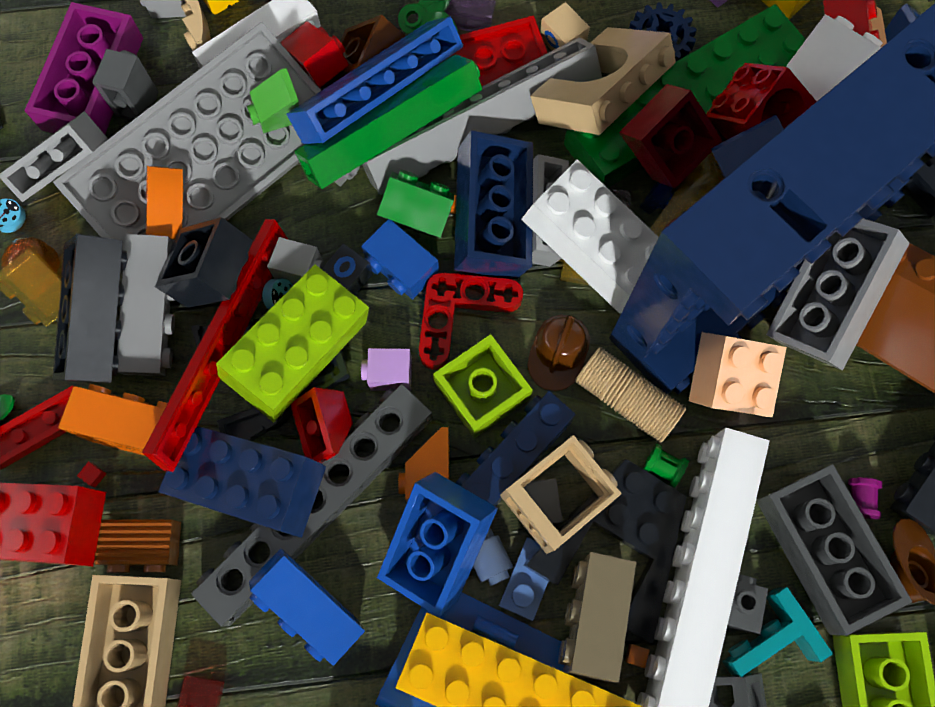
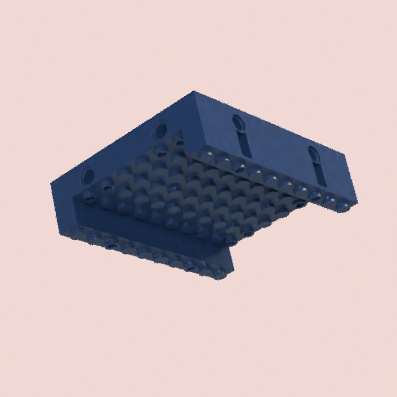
[609,3,935,395]

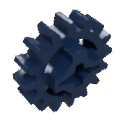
[629,2,697,62]

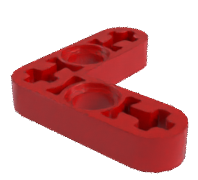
[419,273,523,370]

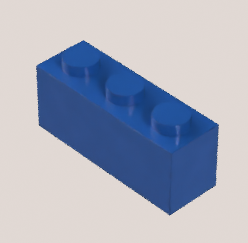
[249,548,365,666]

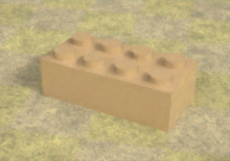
[73,575,181,707]

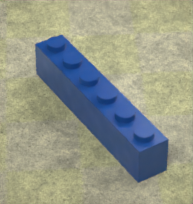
[286,16,464,144]

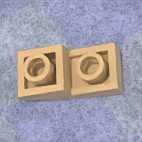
[181,0,211,51]

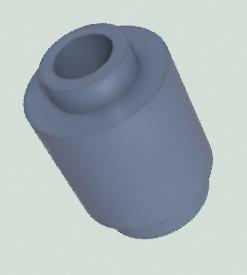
[473,528,513,587]

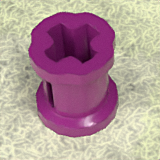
[848,477,882,519]

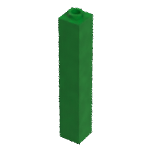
[294,54,482,189]

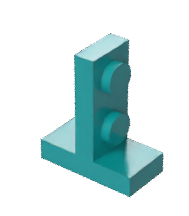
[722,587,833,677]

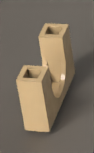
[530,27,676,135]

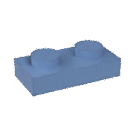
[499,537,549,621]

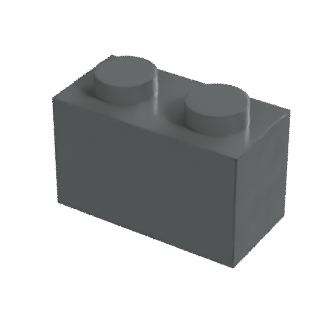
[92,49,159,121]

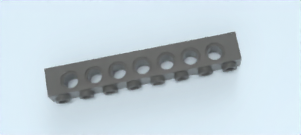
[191,384,433,627]

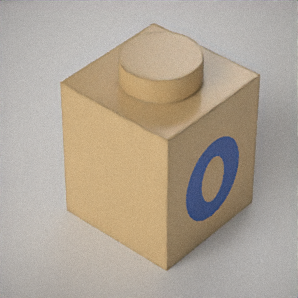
[540,2,590,51]

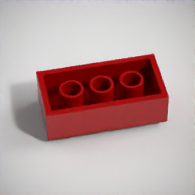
[0,483,106,567]

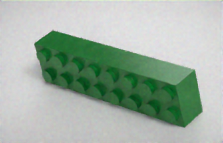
[564,4,806,188]

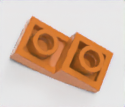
[145,166,183,239]

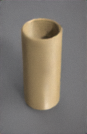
[575,347,686,443]

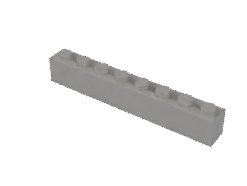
[362,37,602,195]

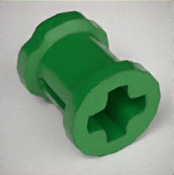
[643,443,689,488]

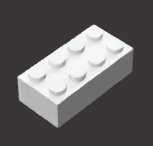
[521,159,659,314]

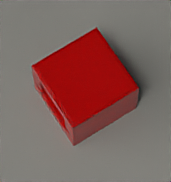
[77,461,107,488]

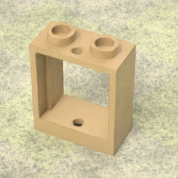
[500,435,622,554]

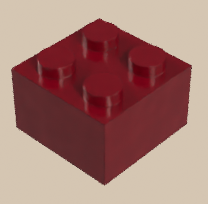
[619,84,722,189]

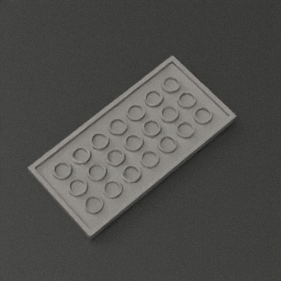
[53,22,321,250]

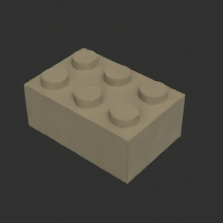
[558,552,636,683]

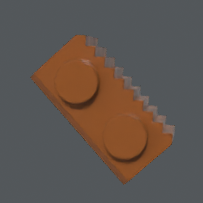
[94,519,181,573]

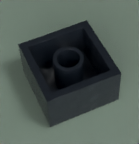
[155,217,253,308]

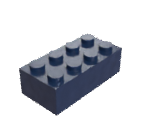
[454,130,533,279]
[158,426,326,538]

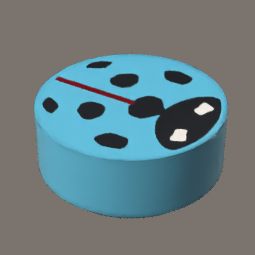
[0,199,26,233]
[262,278,293,310]

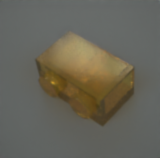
[0,247,61,327]

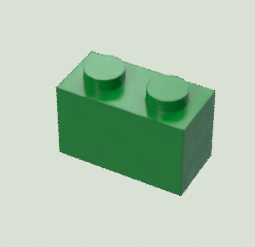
[377,170,455,238]

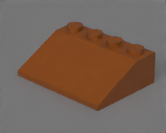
[856,243,935,393]

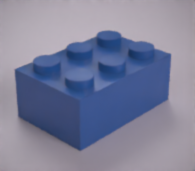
[377,472,498,617]

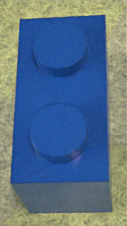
[361,219,439,300]

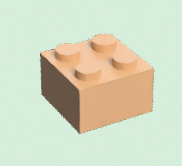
[689,332,787,417]

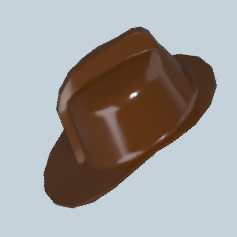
[527,314,591,391]
[889,519,935,605]

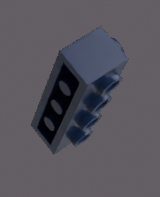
[456,391,576,506]

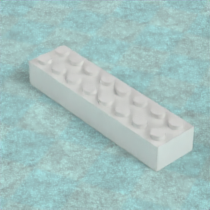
[636,428,770,707]

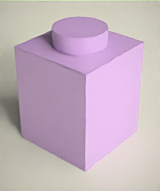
[361,348,412,391]

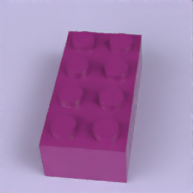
[24,2,143,134]

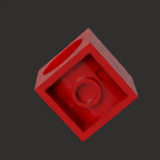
[706,63,817,140]

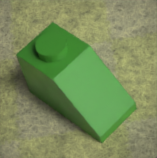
[247,68,299,134]

